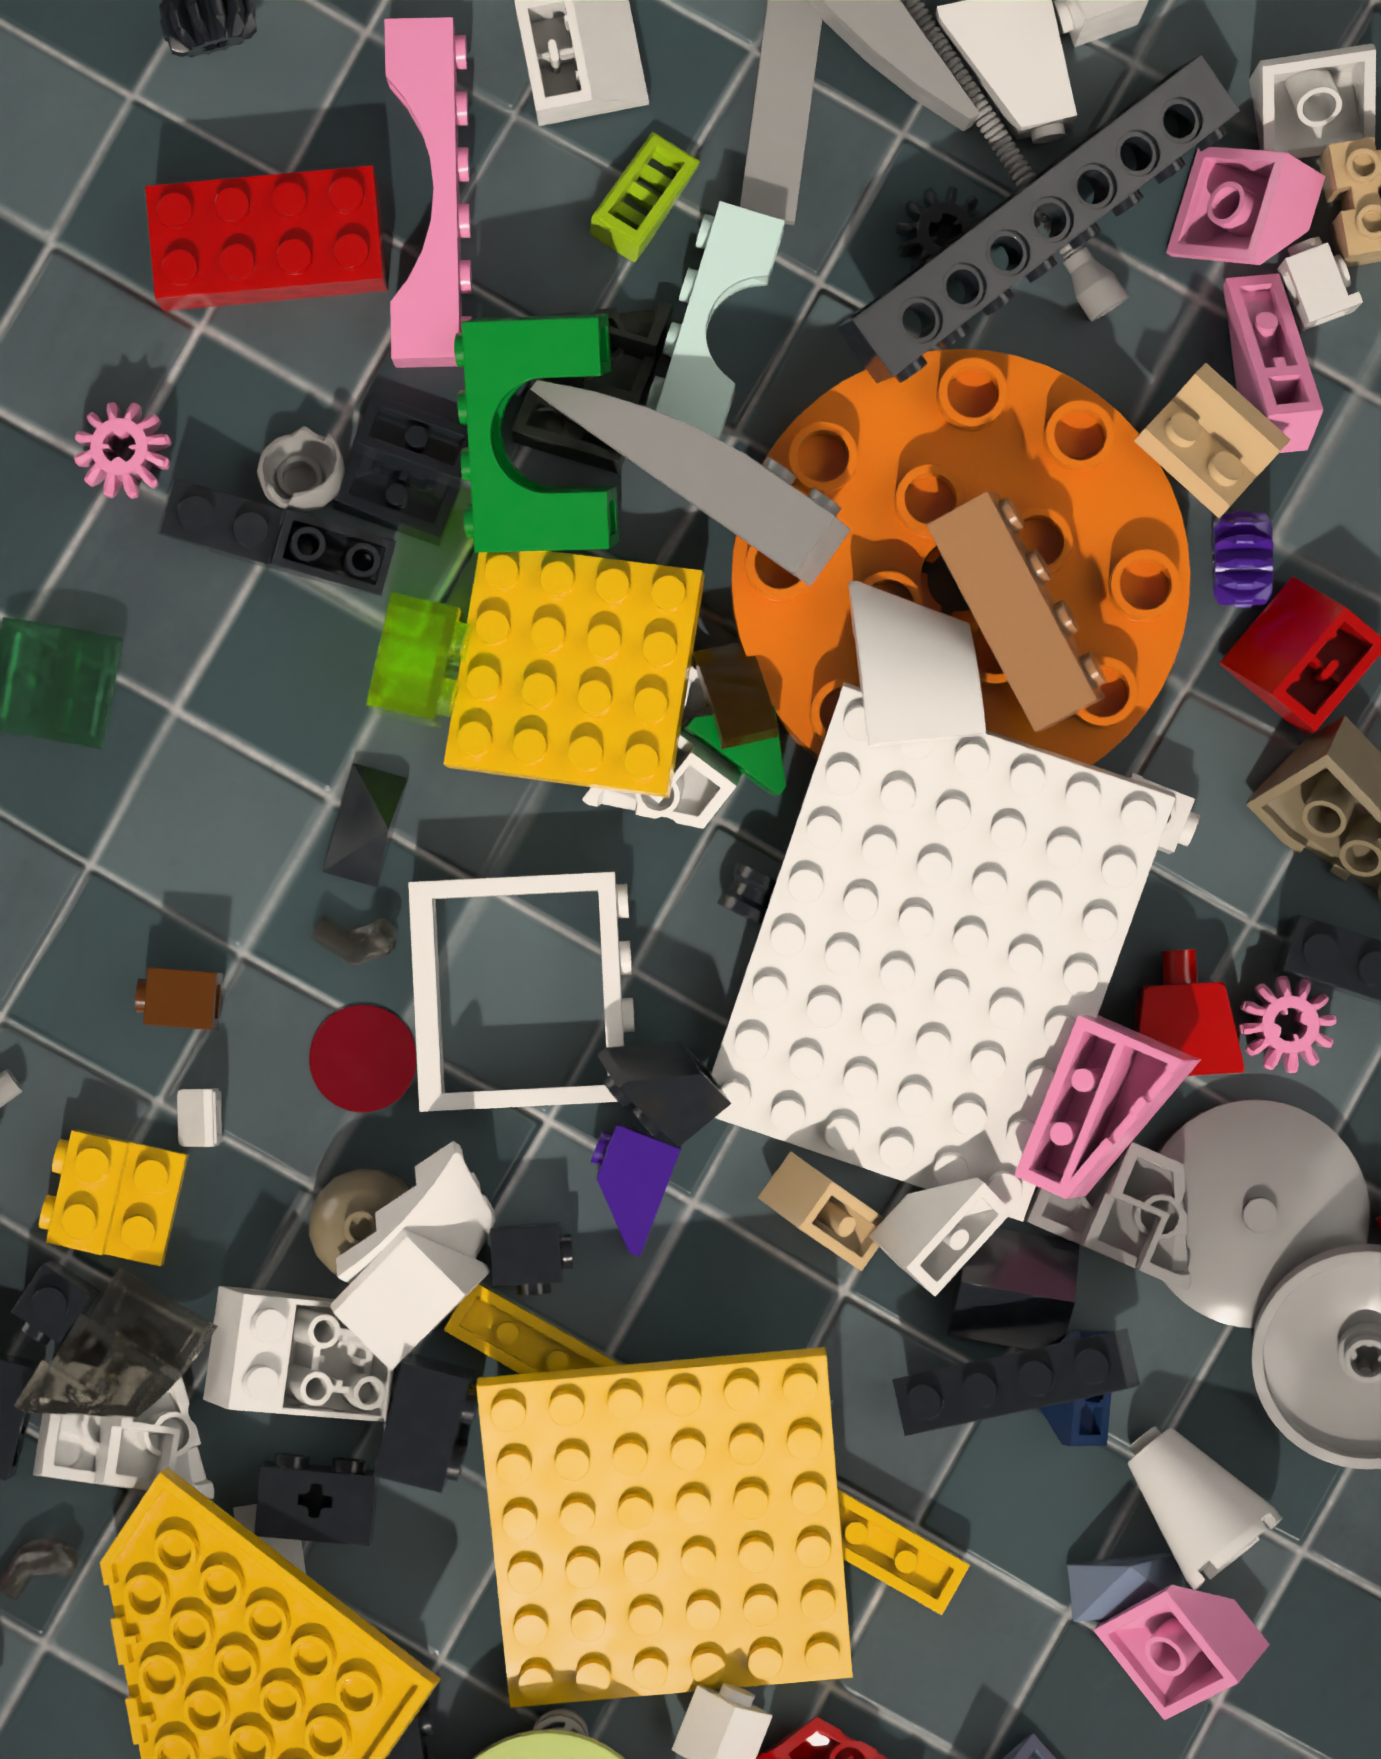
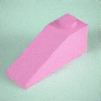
[1223,273,1324,453]

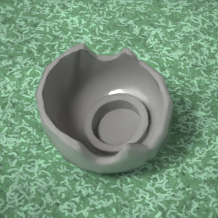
[257,426,345,513]

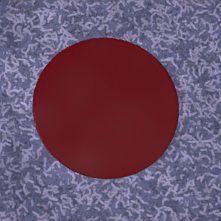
[309,1005,417,1113]

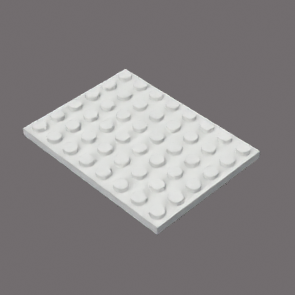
[712,682,1176,1222]

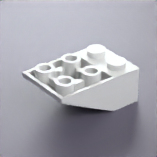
[203,1286,394,1422]

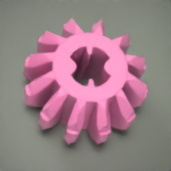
[74,402,171,499]
[1237,976,1337,1073]

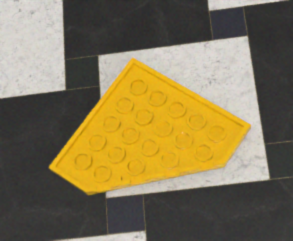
[100,1468,441,1759]

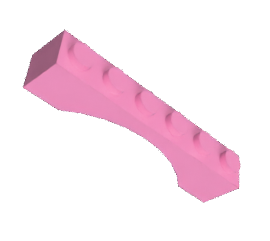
[384,17,472,368]

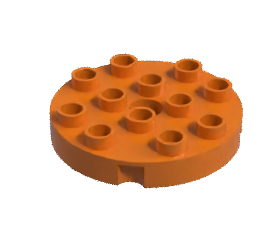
[731,349,1190,765]

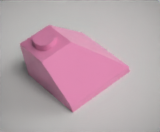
[1166,147,1325,265]
[1094,1585,1270,1720]

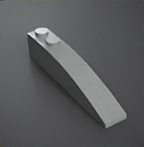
[806,0,980,132]
[531,380,851,587]

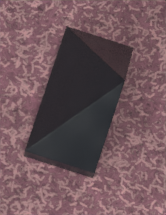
[322,763,408,888]

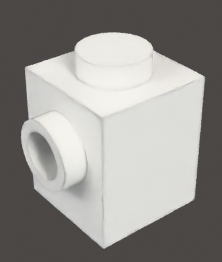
[672,1683,773,1759]

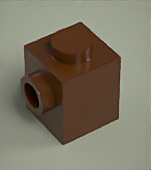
[135,967,223,1030]

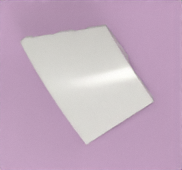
[848,581,986,747]
[582,659,779,829]
[336,1141,495,1284]
[33,1361,215,1499]

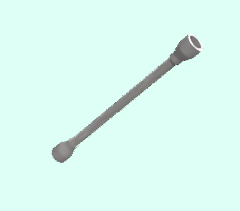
[900,0,1129,322]

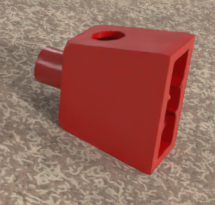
[1133,949,1245,1076]

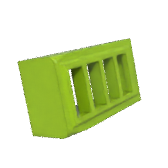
[589,132,700,262]

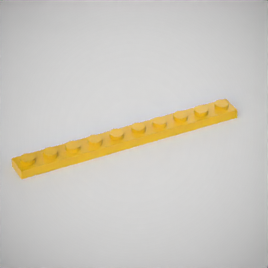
[444,1283,970,1615]

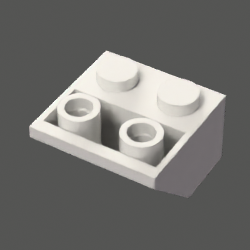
[514,0,649,126]

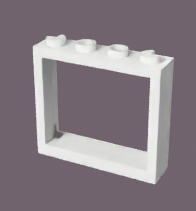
[408,872,635,1112]

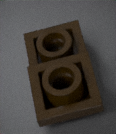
[693,641,779,749]

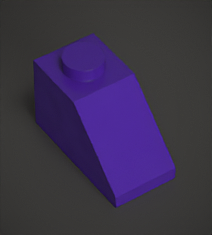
[590,1123,681,1257]

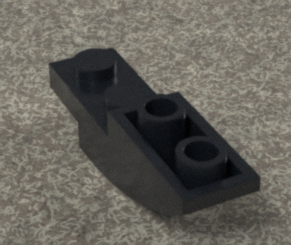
[157,478,396,596]

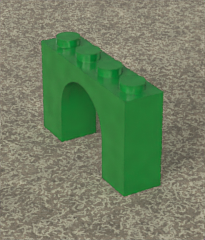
[454,314,619,553]

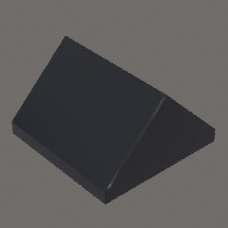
[947,1228,1080,1350]

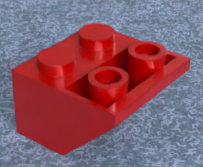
[1219,576,1381,736]

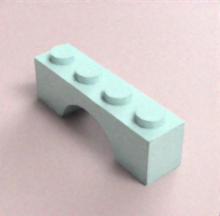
[646,201,785,440]

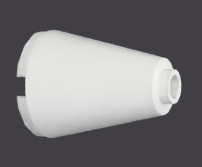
[1127,1426,1283,1590]

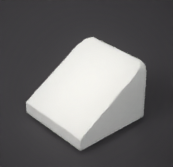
[177,1088,223,1147]

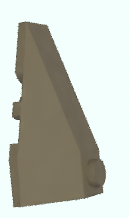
[1246,715,1381,902]

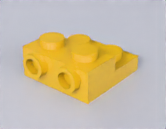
[39,1129,189,1267]

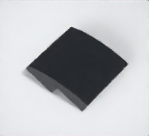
[333,393,468,546]

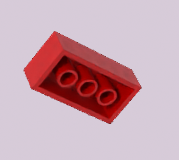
[145,165,388,311]

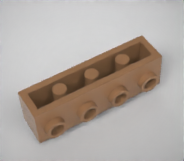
[926,491,1107,732]

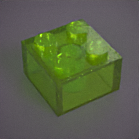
[366,592,472,729]

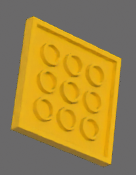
[443,551,705,798]

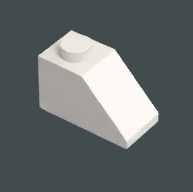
[869,1177,1012,1296]

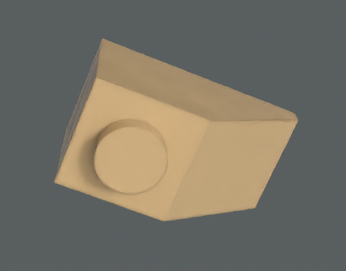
[758,1151,885,1271]

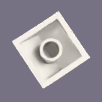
[1249,44,1376,158]
[330,1228,490,1371]

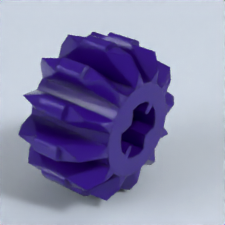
[1211,510,1274,608]

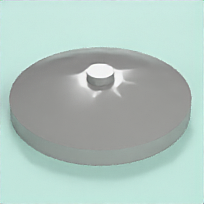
[1157,1099,1370,1328]
[1251,1244,1381,1469]

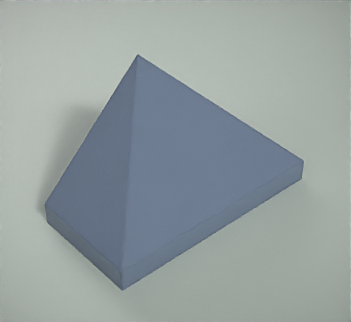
[1066,1552,1185,1622]

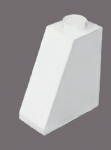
[934,0,1077,144]

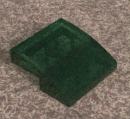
[0,617,123,750]

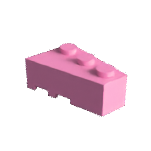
[1014,1015,1201,1199]

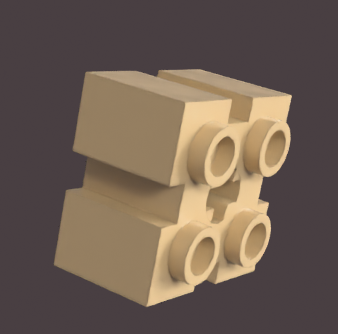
[1318,137,1381,267]

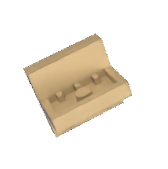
[1134,363,1291,518]

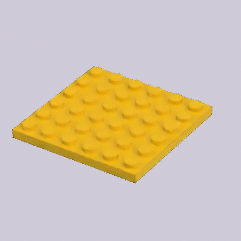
[476,1347,853,1708]

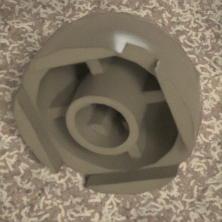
[309,1169,409,1275]

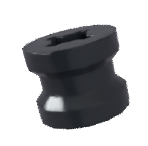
[717,862,776,926]

